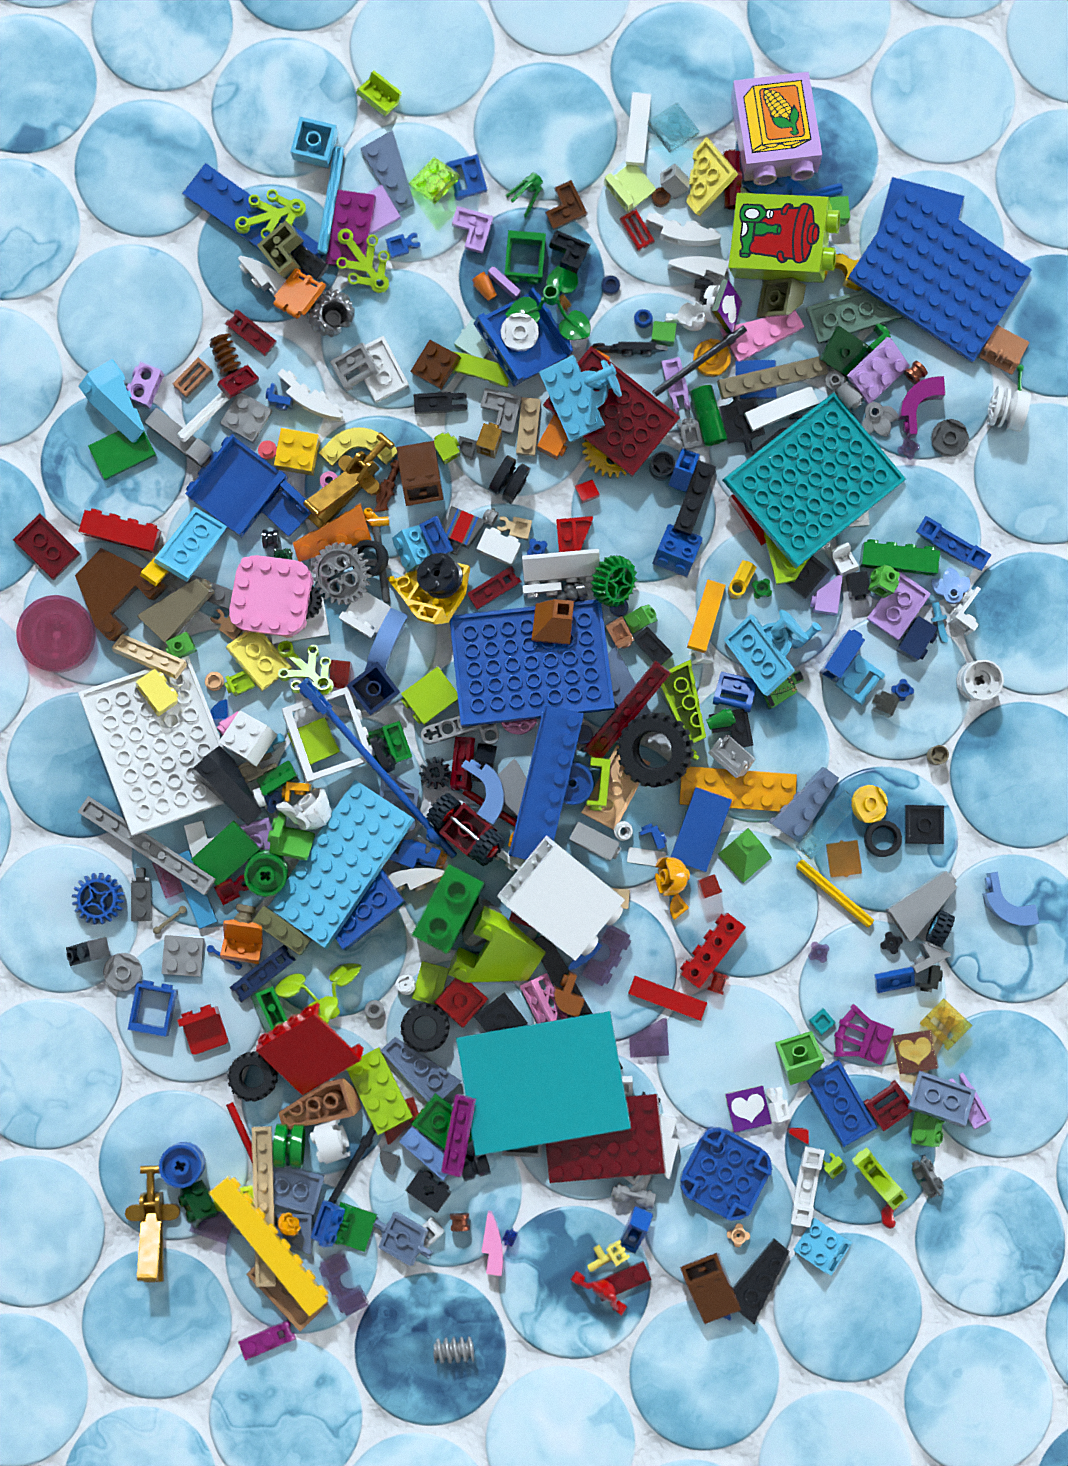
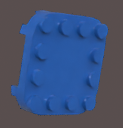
[680,1127,773,1221]

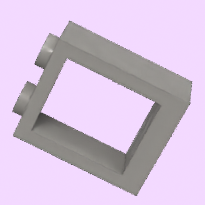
[569,822,621,861]

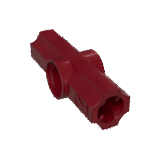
[723,149,742,210]

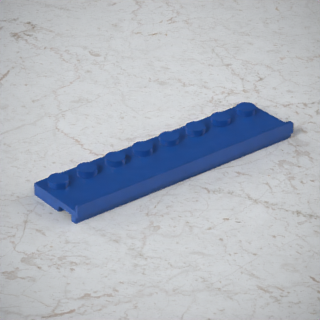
[182,163,324,280]
[509,704,584,860]

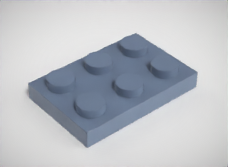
[908,1071,976,1128]
[273,1165,325,1215]

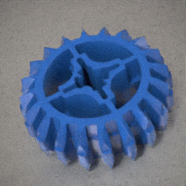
[72,873,125,925]

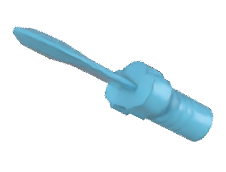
[931,602,948,643]

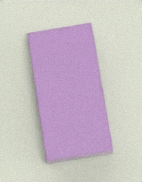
[488,266,521,300]

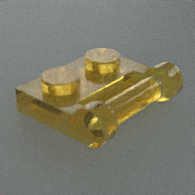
[919,998,973,1051]

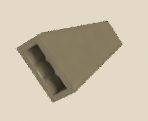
[137,579,215,642]

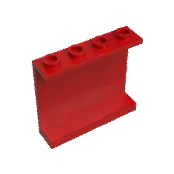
[256,1002,364,1096]

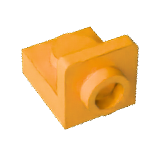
[282,782,311,802]

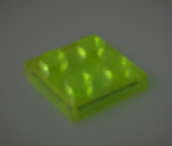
[409,157,461,204]

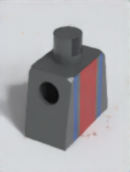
[445,506,485,555]

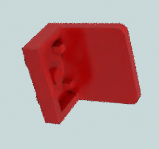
[177,1004,229,1055]

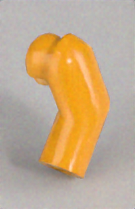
[363,508,389,527]

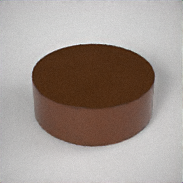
[651,187,671,208]

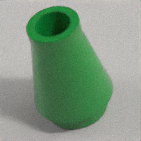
[706,708,736,730]

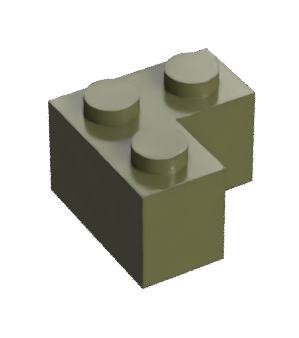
[257,220,304,279]

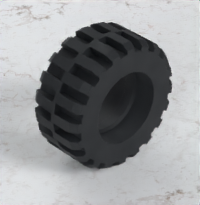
[617,713,694,788]

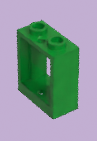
[504,230,546,285]

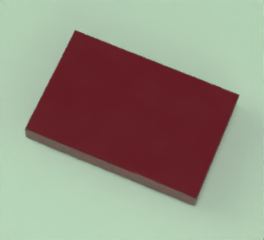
[13,513,81,580]

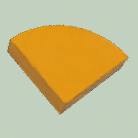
[670,894,689,920]

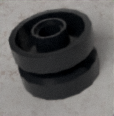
[487,455,531,504]

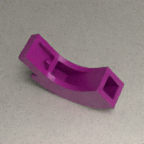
[898,376,945,438]

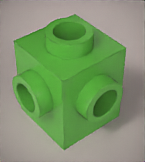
[868,565,900,598]

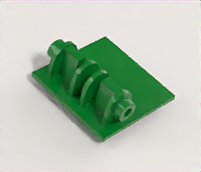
[334,1202,377,1252]

